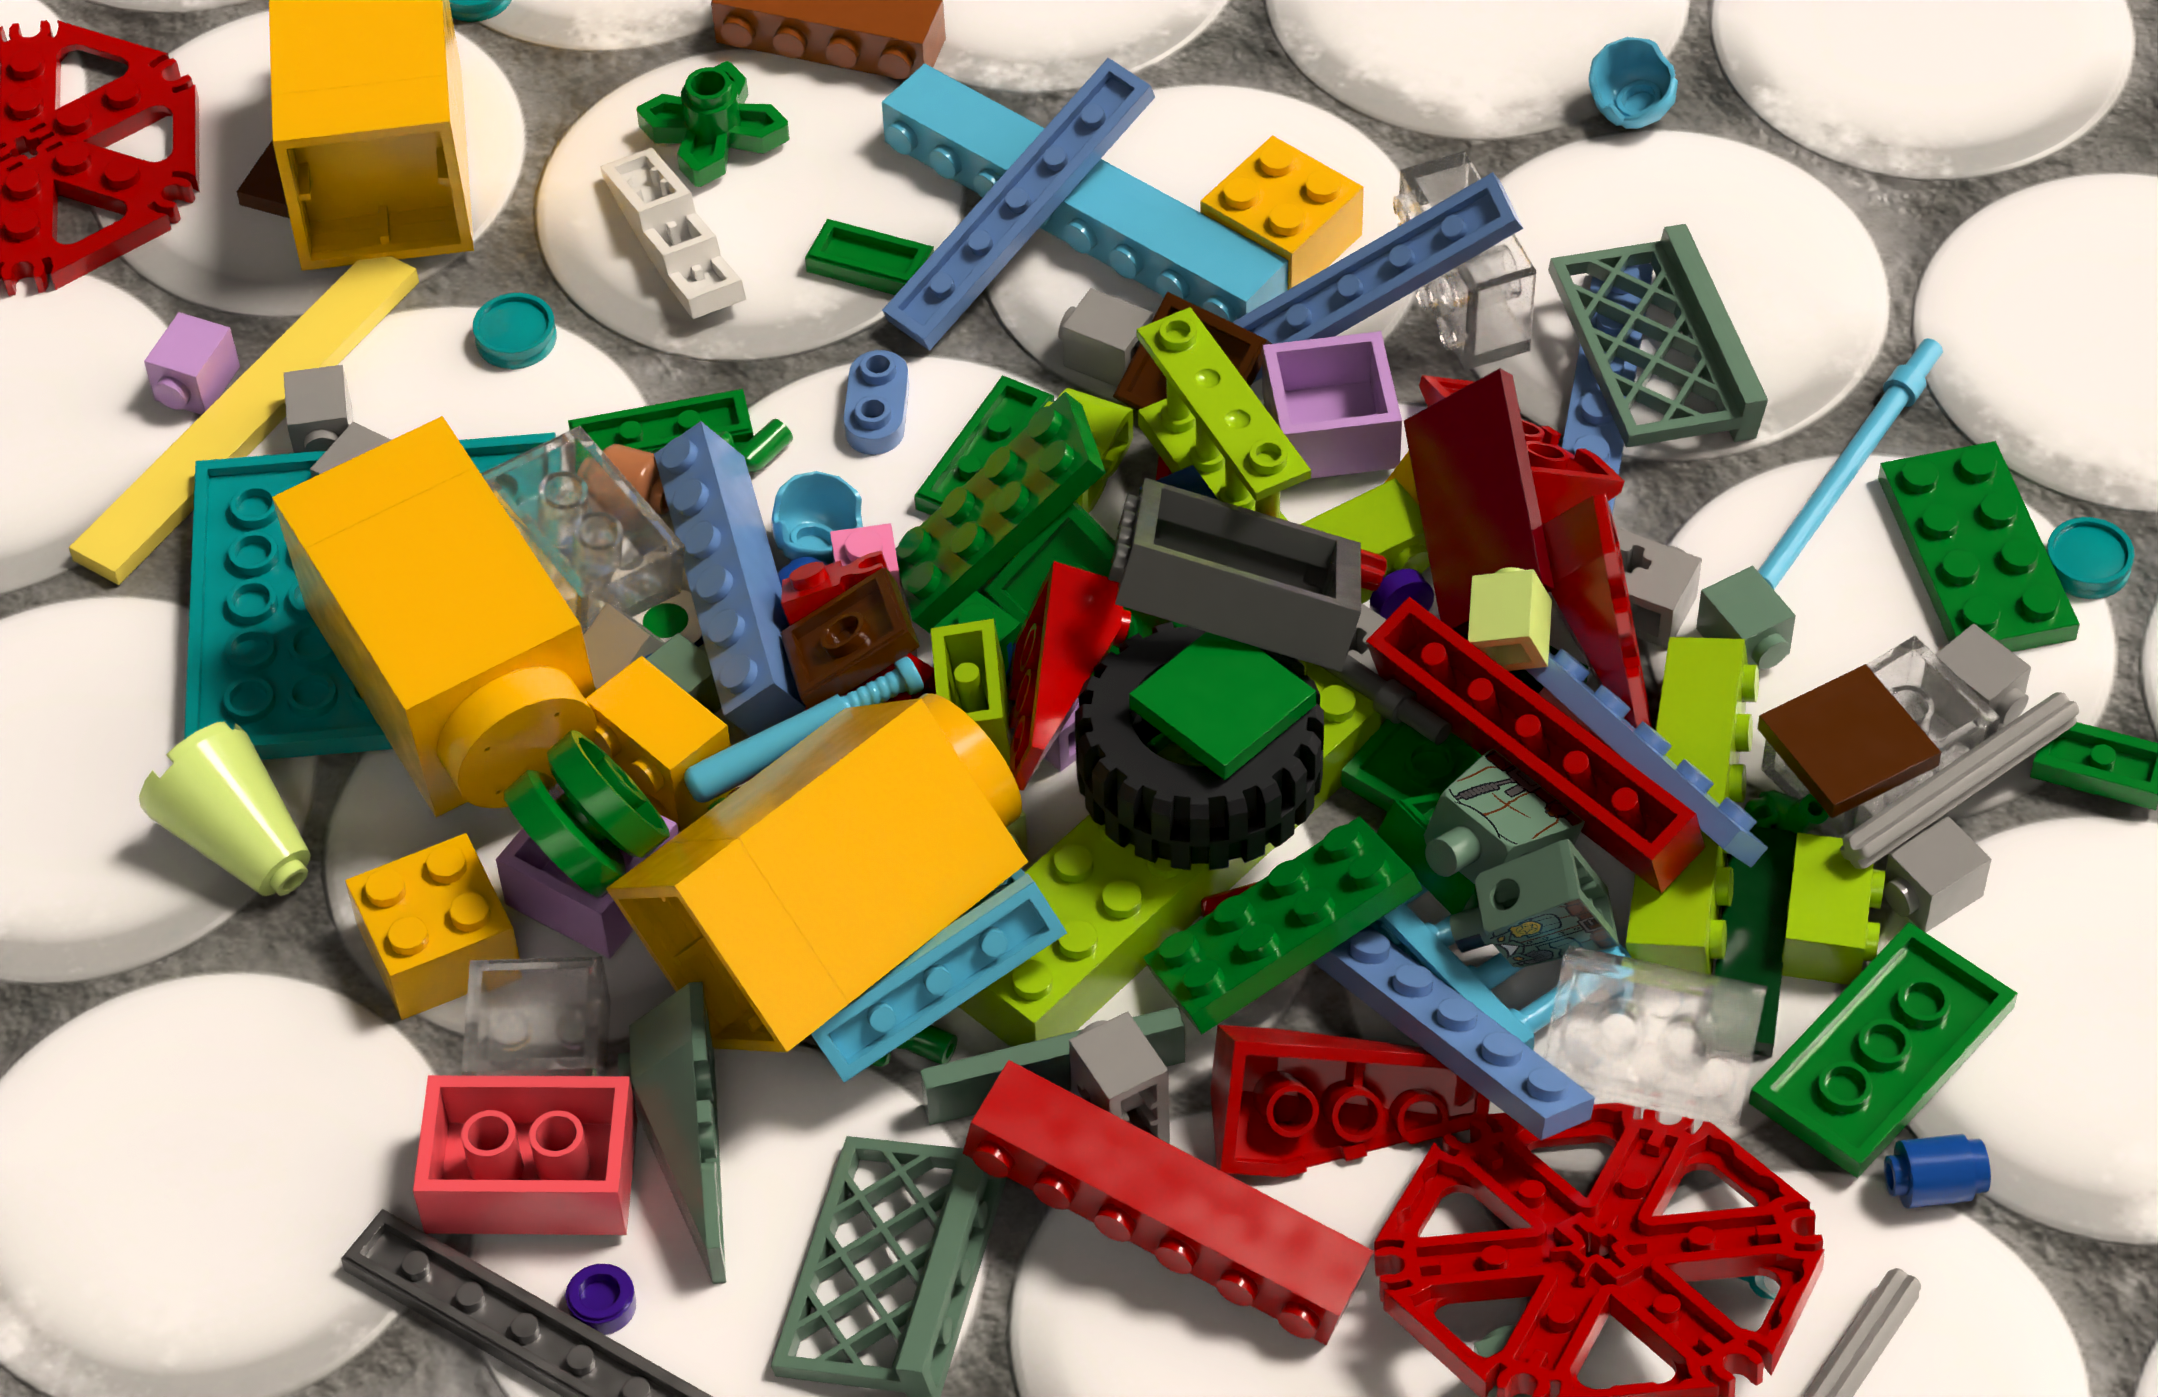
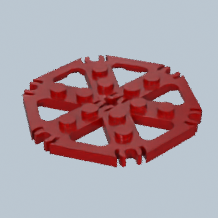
[0,20,200,296]
[1374,1100,1825,1397]

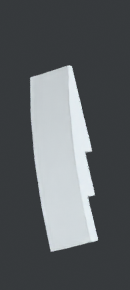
[600,147,746,319]

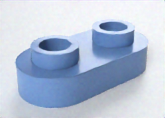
[844,350,909,455]

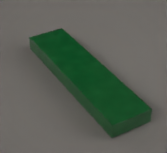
[1705,826,1797,1057]

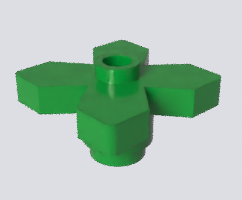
[636,61,790,187]

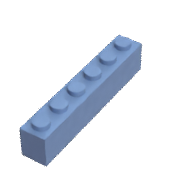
[654,421,806,736]

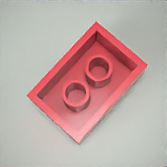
[413,1075,638,1235]

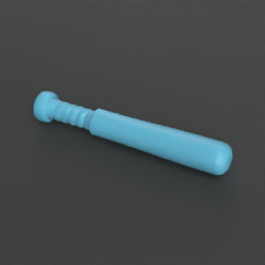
[684,656,924,803]

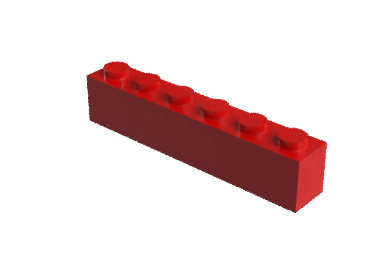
[1366,597,1705,894]
[962,1060,1374,1345]

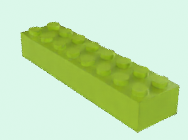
[958,659,1381,1047]

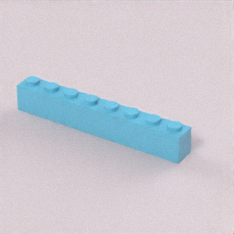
[881,63,1288,322]

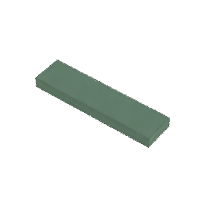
[920,1007,1185,1125]

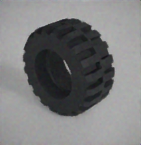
[1075,622,1324,870]

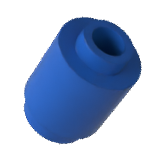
[1884,1134,1991,1209]

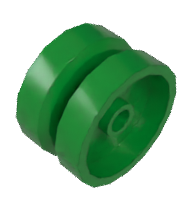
[504,730,670,898]

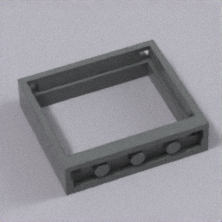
[1108,478,1361,672]

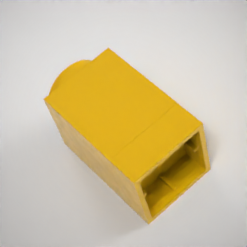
[269,0,474,271]
[272,416,597,818]
[606,693,1028,1052]

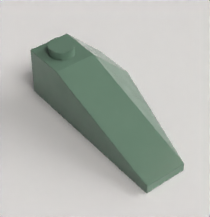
[618,981,726,1284]

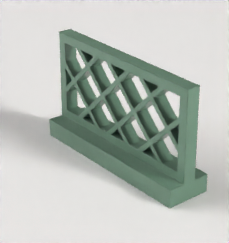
[1548,224,1768,448]
[771,1136,1007,1397]

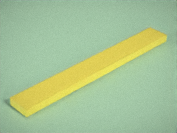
[69,256,419,585]

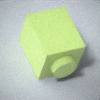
[1468,567,1552,671]

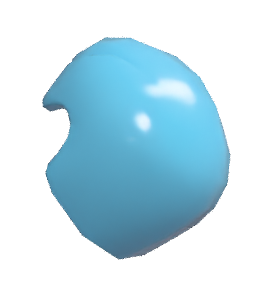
[1588,37,1678,129]
[771,471,863,564]

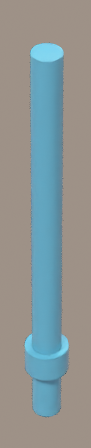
[1758,338,1943,590]

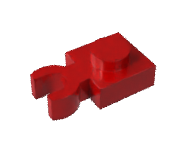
[781,551,890,625]

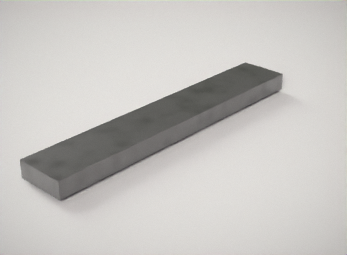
[341,1209,713,1397]

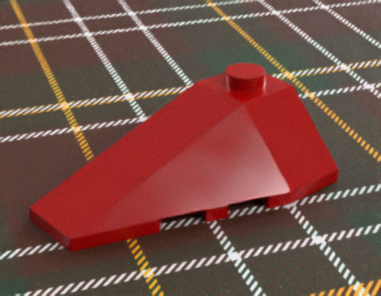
[1419,375,1625,525]
[1542,493,1653,728]
[1008,561,1131,791]
[1210,1025,1490,1177]

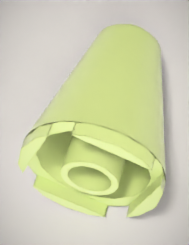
[139,722,311,896]

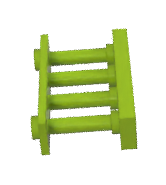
[1136,307,1311,521]

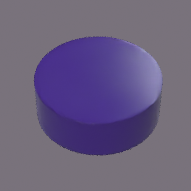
[1370,569,1434,620]
[566,1264,637,1335]

